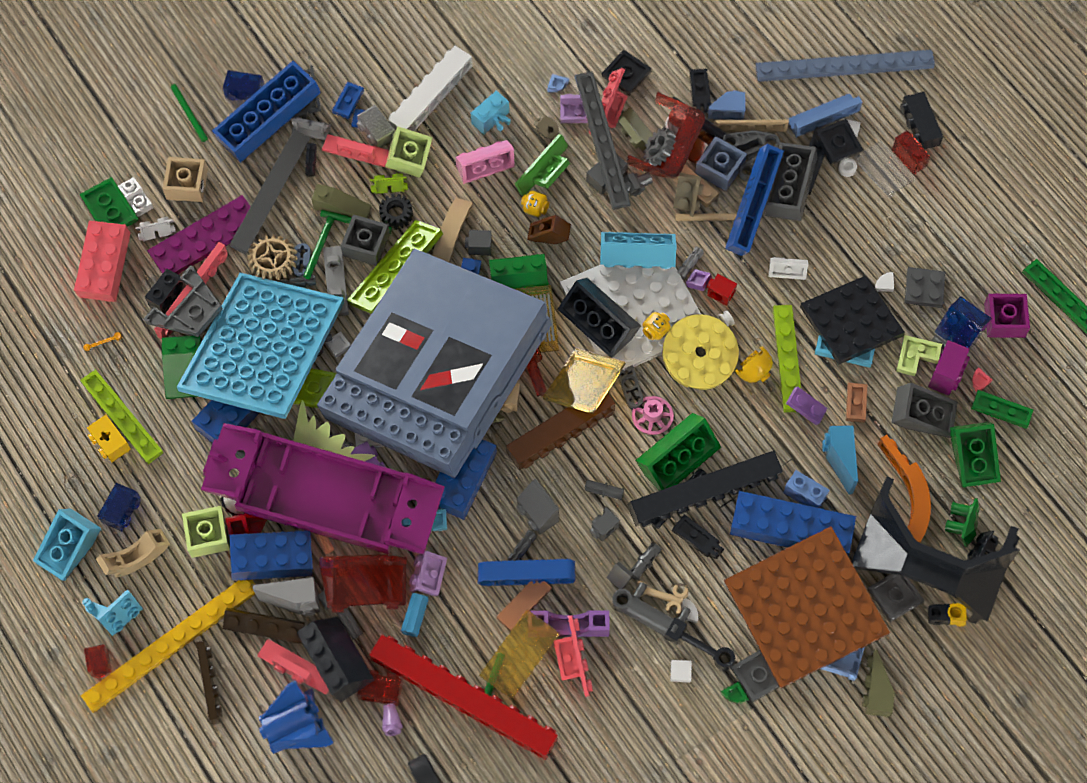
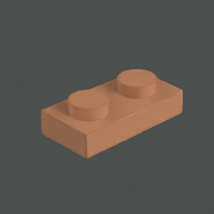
[845,383,867,423]

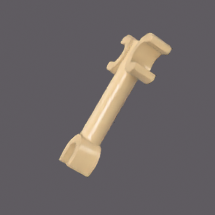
[633,581,688,616]

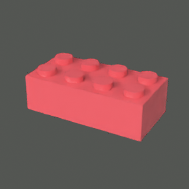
[74,220,131,302]

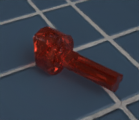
[526,347,548,397]

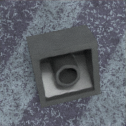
[516,479,559,535]

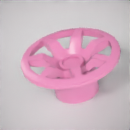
[632,396,674,435]

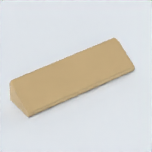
[714,120,789,132]

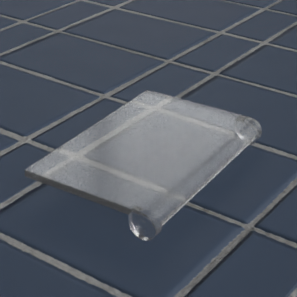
[853,141,917,198]

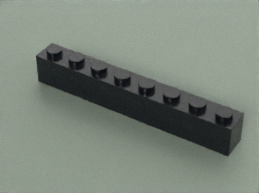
[627,450,783,528]

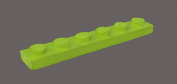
[773,305,801,413]
[80,369,164,465]

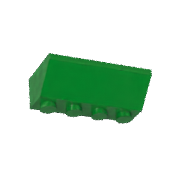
[635,413,721,491]

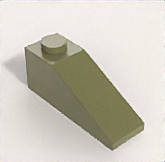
[311,184,372,219]

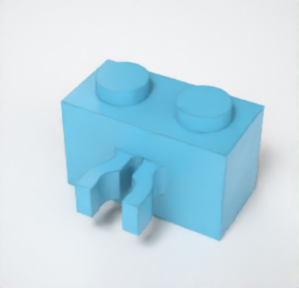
[471,91,511,134]

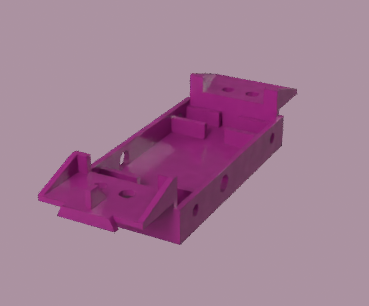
[201,423,445,555]

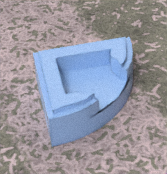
[547,74,569,93]

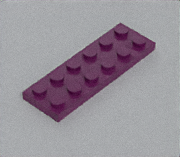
[147,195,251,274]

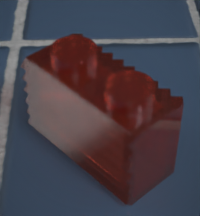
[892,130,931,175]
[357,670,403,706]

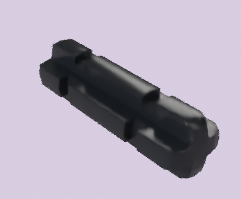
[305,143,317,177]

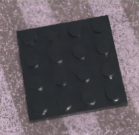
[800,275,905,365]

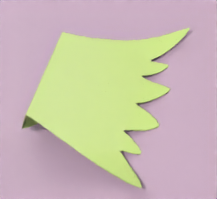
[293,400,375,461]

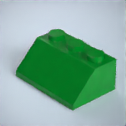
[489,254,549,298]

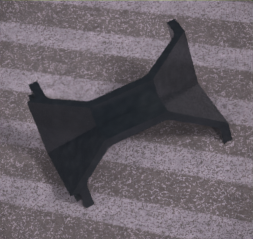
[851,476,1020,624]

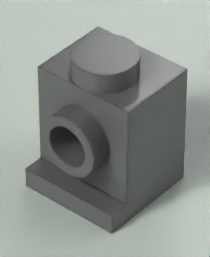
[589,507,620,542]

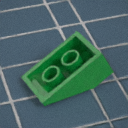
[162,336,202,399]
[950,422,1001,487]

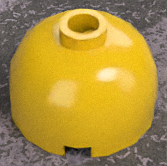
[734,346,773,383]

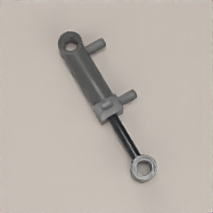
[612,582,735,671]

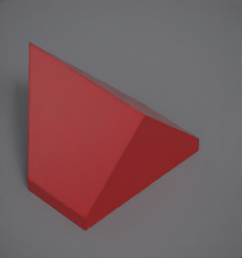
[225,513,267,536]

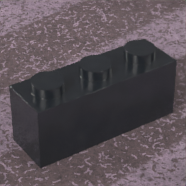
[900,91,943,151]

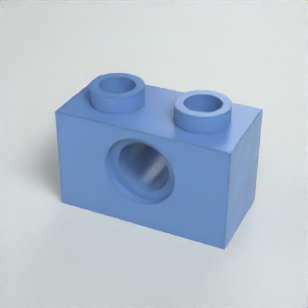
[783,470,830,508]

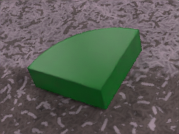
[720,682,749,703]

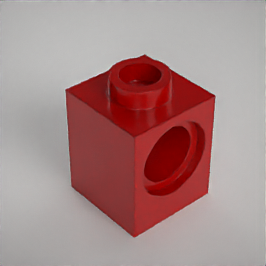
[706,273,737,306]

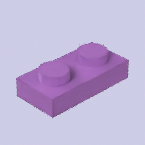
[786,387,828,425]

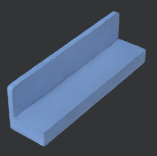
[787,94,862,137]

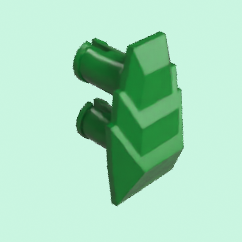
[945,498,980,548]

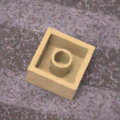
[162,157,208,202]

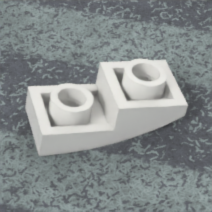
[118,177,154,217]

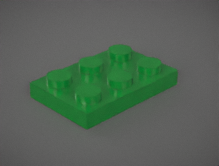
[80,177,139,227]

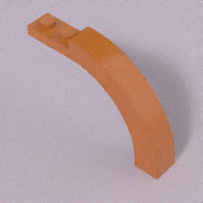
[878,435,931,543]

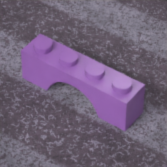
[528,610,610,637]

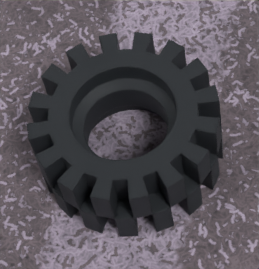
[379,194,413,230]

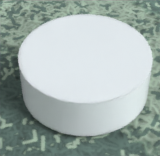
[838,158,857,177]

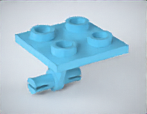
[82,590,143,636]

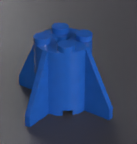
[259,680,334,754]

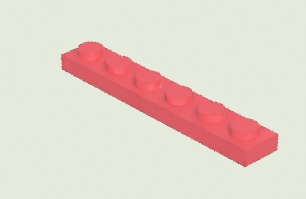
[154,242,228,339]

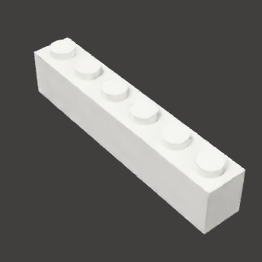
[388,46,473,131]

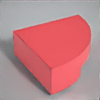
[972,367,992,392]

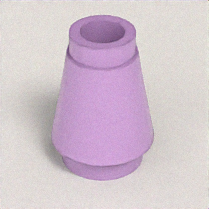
[382,704,403,736]

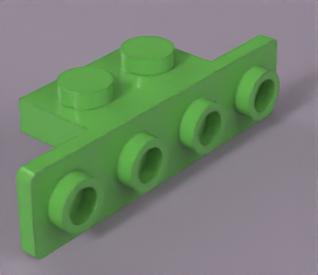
[515,134,570,196]

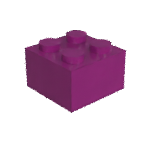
[984,293,1030,338]
[928,340,970,396]

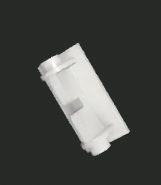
[135,217,176,242]

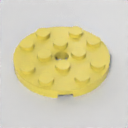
[662,314,739,390]

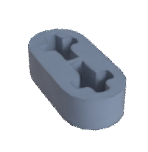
[293,243,311,277]

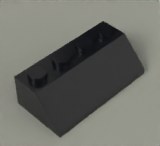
[557,278,641,358]
[297,616,375,703]

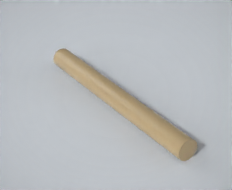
[675,213,737,221]

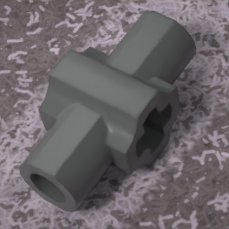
[624,172,653,197]

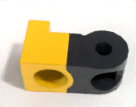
[928,603,967,626]

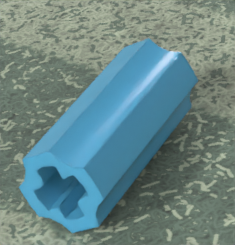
[401,593,429,637]

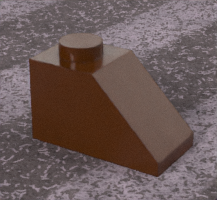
[683,131,714,163]
[527,215,571,245]

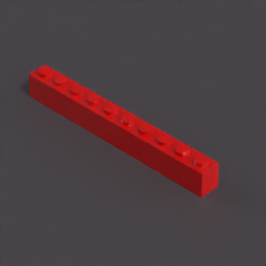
[369,635,558,761]

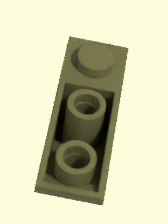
[862,649,895,718]

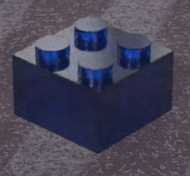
[934,296,992,350]

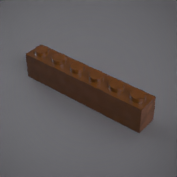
[506,386,616,470]

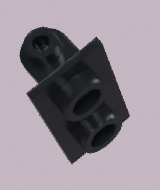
[967,531,999,560]

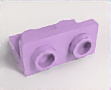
[409,551,447,597]

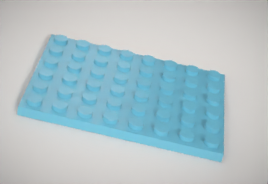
[177,272,344,419]

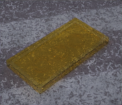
[479,609,560,699]

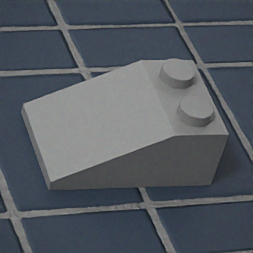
[253,578,320,616]

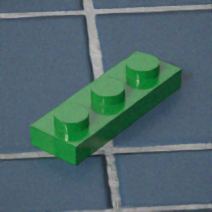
[971,390,1034,429]

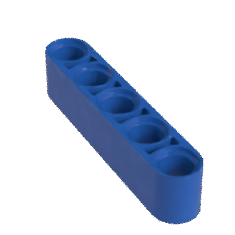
[478,559,576,586]

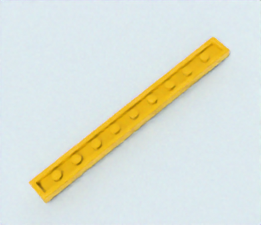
[81,580,256,713]

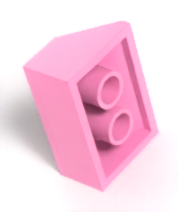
[455,140,515,184]

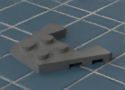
[143,265,223,337]

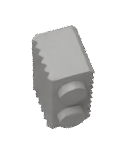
[356,105,395,148]

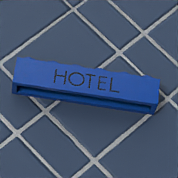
[725,144,784,256]

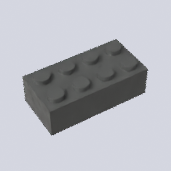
[764,142,817,221]

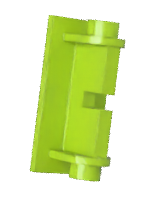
[370,174,408,194]

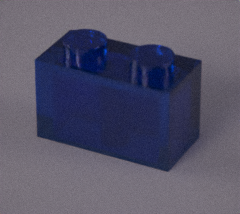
[222,70,265,101]
[97,482,141,532]

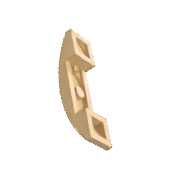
[432,198,473,263]

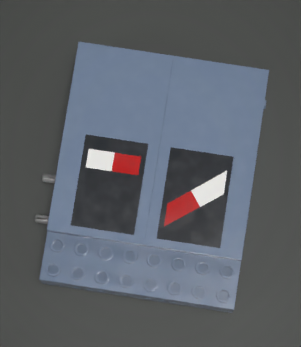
[317,248,552,478]

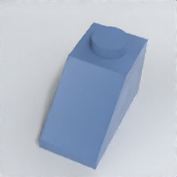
[708,90,745,120]

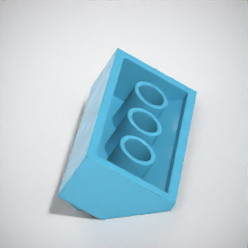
[600,232,677,269]

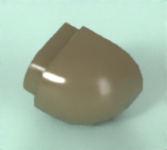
[534,115,559,139]

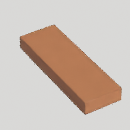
[496,580,552,632]

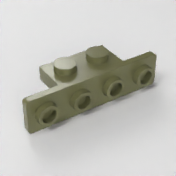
[619,107,653,151]

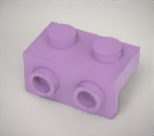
[560,94,588,123]

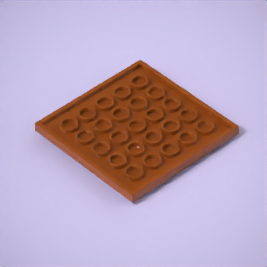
[724,526,890,689]

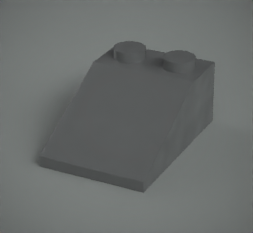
[891,383,958,438]

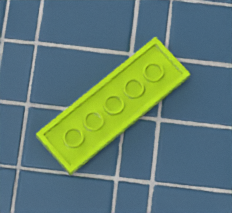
[347,220,443,314]

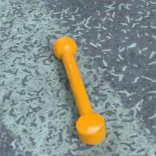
[83,332,122,351]

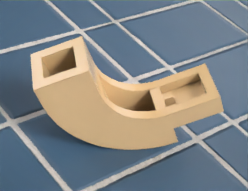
[96,529,170,578]

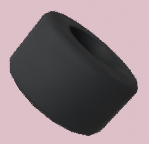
[408,754,441,783]

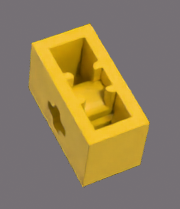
[86,414,131,463]

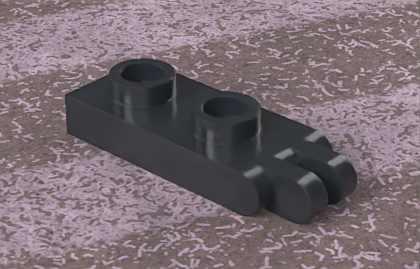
[689,69,711,113]
[672,514,724,559]

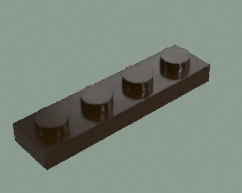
[222,608,305,644]
[196,641,223,725]

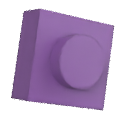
[686,269,712,291]

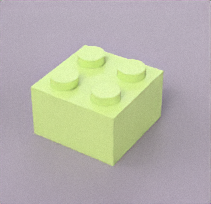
[385,127,433,178]
[182,506,230,558]

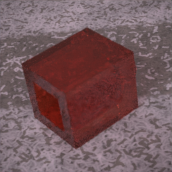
[84,644,112,678]

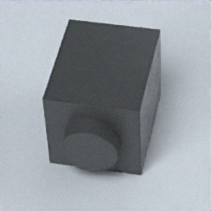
[465,230,492,256]

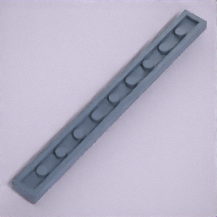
[755,50,935,82]

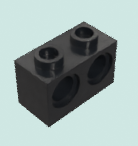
[145,269,186,314]

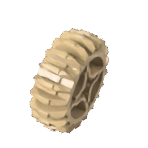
[247,234,298,282]

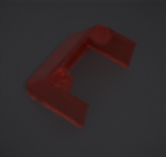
[627,92,705,179]

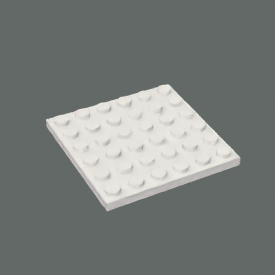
[560,265,701,378]

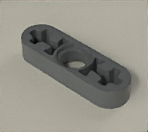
[617,365,643,409]

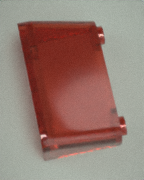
[319,554,407,613]

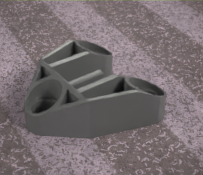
[723,130,780,182]

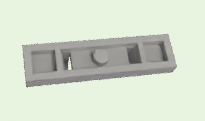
[323,246,349,316]

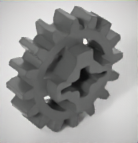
[643,127,676,167]

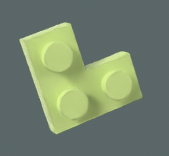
[896,335,942,376]

